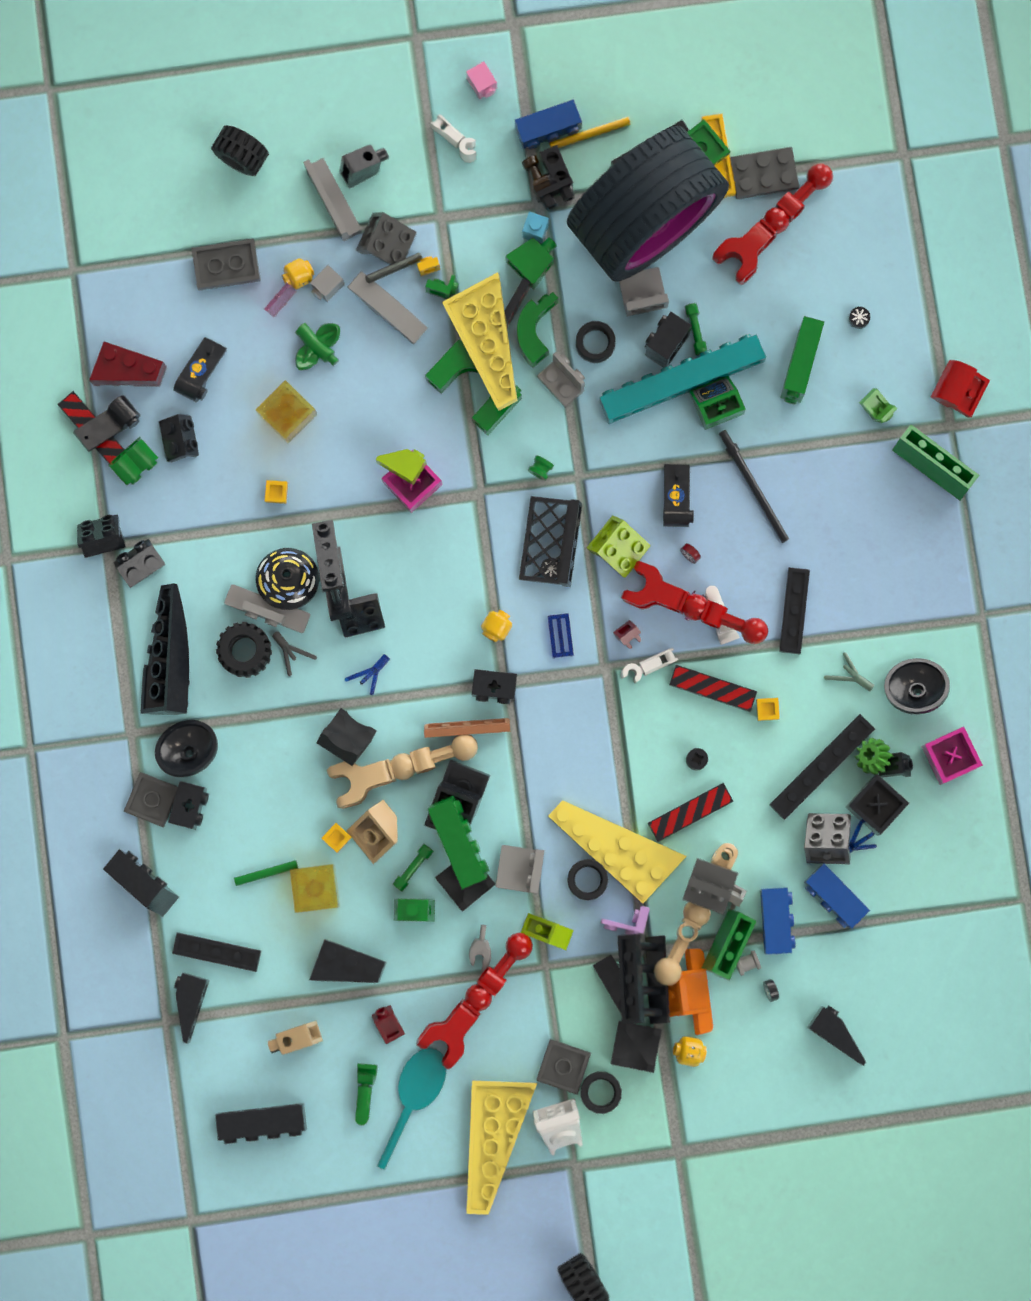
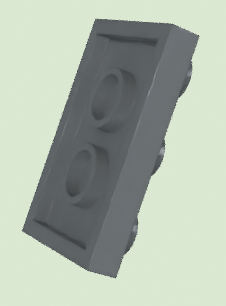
[730,147,799,199]
[192,238,261,291]

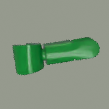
[355,1063,378,1125]

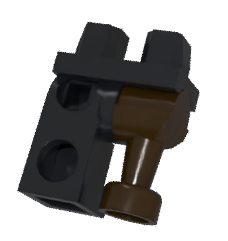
[522,145,575,210]

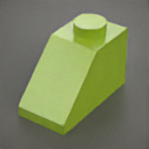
[376,449,427,485]
[521,913,574,950]

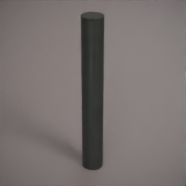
[365,253,423,284]

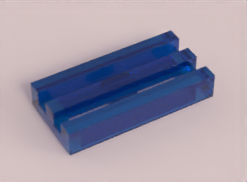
[548,613,574,659]

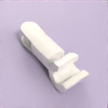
[430,114,476,163]
[705,586,740,645]
[620,648,678,683]

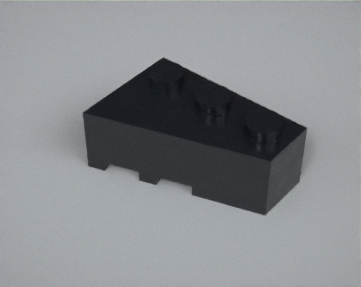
[103,849,179,917]
[309,939,387,983]

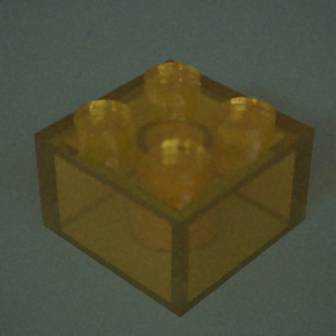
[256,380,317,444]
[290,864,340,913]

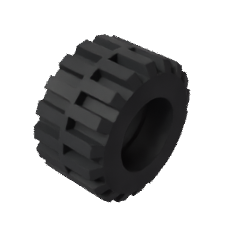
[211,125,269,176]
[216,622,272,678]
[558,1253,609,1301]

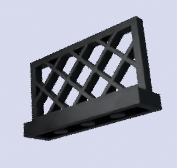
[519,496,583,587]

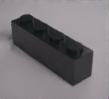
[215,1103,307,1144]

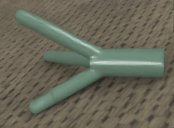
[824,652,874,692]

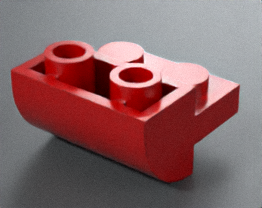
[931,360,990,418]

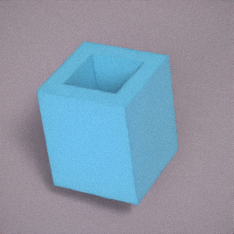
[522,212,549,244]

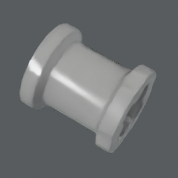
[736,950,761,976]

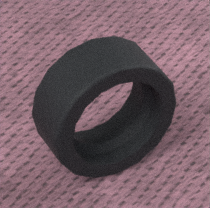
[576,321,616,363]
[567,859,608,900]
[580,1071,622,1114]

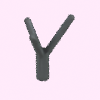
[272,631,317,676]

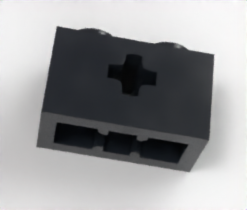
[471,669,517,704]
[168,781,209,830]

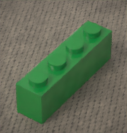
[892,425,980,501]
[427,796,489,889]

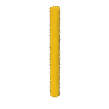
[549,117,631,148]

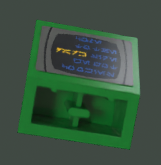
[689,375,746,430]

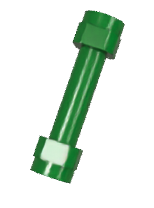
[684,303,707,355]
[392,844,434,892]

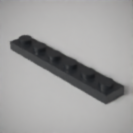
[769,714,875,820]

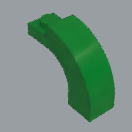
[517,292,559,368]

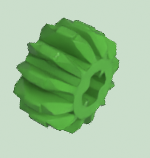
[854,738,893,775]

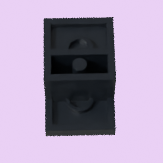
[424,760,491,830]

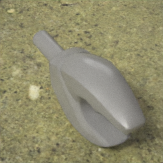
[469,925,491,973]

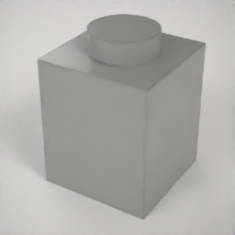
[311,265,344,302]

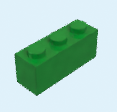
[702,909,757,980]

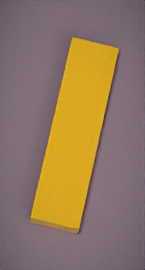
[701,114,736,198]

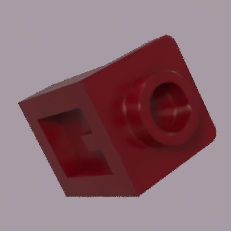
[372,1005,405,1044]

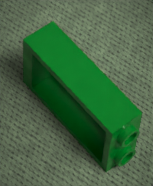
[780,316,825,404]

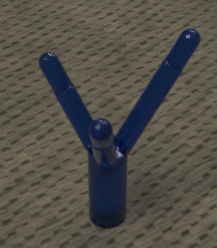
[344,654,390,695]
[849,821,877,853]

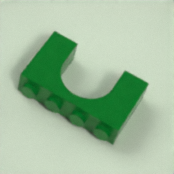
[425,339,522,436]

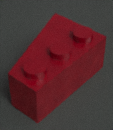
[89,341,167,387]

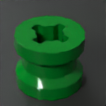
[528,455,554,481]

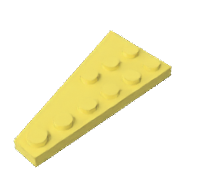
[442,272,517,411]
[548,800,687,904]
[467,1080,537,1215]

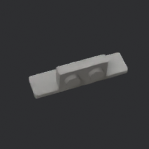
[224,584,310,633]

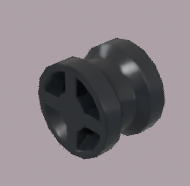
[686,748,708,771]

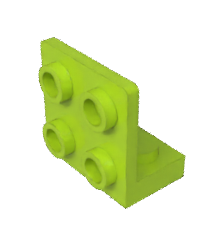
[587,515,650,578]

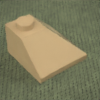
[347,800,398,864]

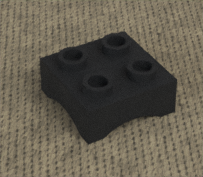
[316,708,377,766]
[435,865,496,912]
[611,1021,662,1073]

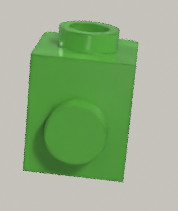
[859,388,897,423]

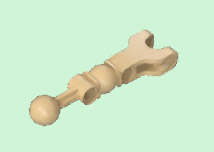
[327,735,478,809]
[654,843,738,986]

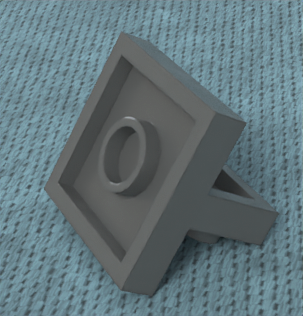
[682,858,738,915]

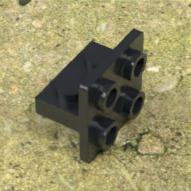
[77,514,126,558]
[339,593,385,637]

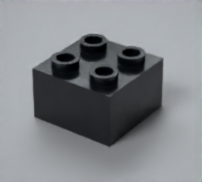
[645,312,692,368]
[846,774,909,836]

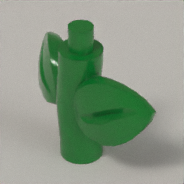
[295,323,340,370]

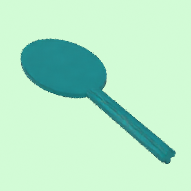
[377,1048,446,1170]

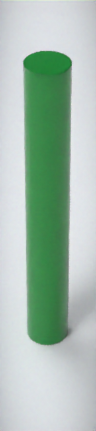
[234,860,298,886]

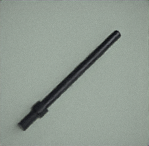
[719,430,789,543]

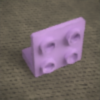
[601,906,650,934]

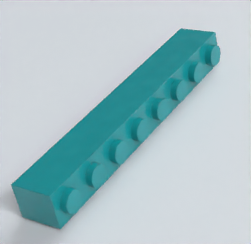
[599,334,766,424]

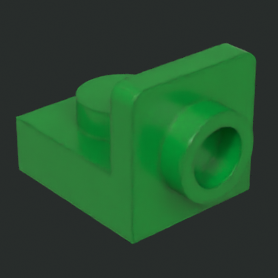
[425,275,459,299]

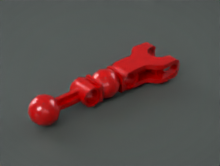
[712,163,833,285]
[621,561,768,645]
[416,933,533,1069]

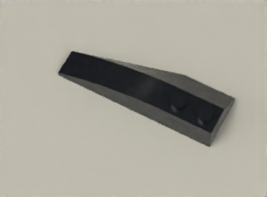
[140,583,190,715]

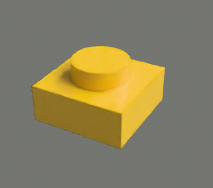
[417,256,440,276]
[265,480,288,504]
[756,698,780,721]
[321,823,352,853]

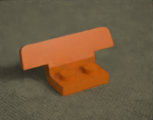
[668,949,713,1035]

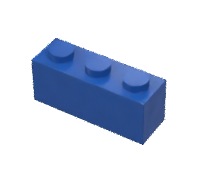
[515,99,582,149]
[804,864,870,929]
[760,888,796,954]

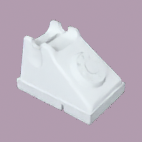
[533,1098,583,1155]

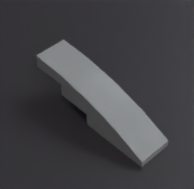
[348,271,427,344]

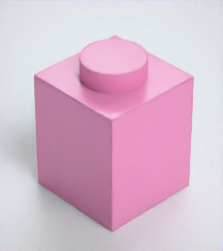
[466,61,497,99]

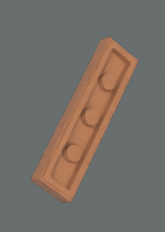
[424,718,510,738]

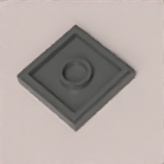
[124,772,178,828]
[536,1039,591,1094]

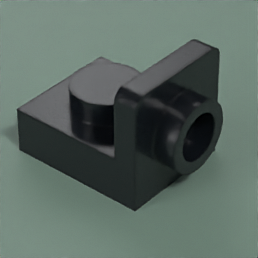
[878,752,913,778]

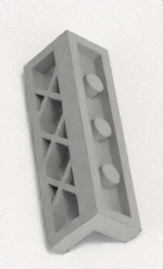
[303,158,362,241]

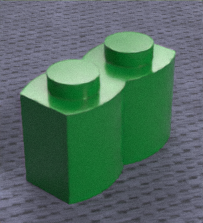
[108,437,158,486]

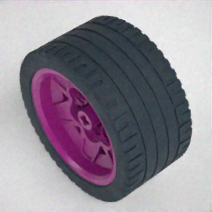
[567,126,729,282]

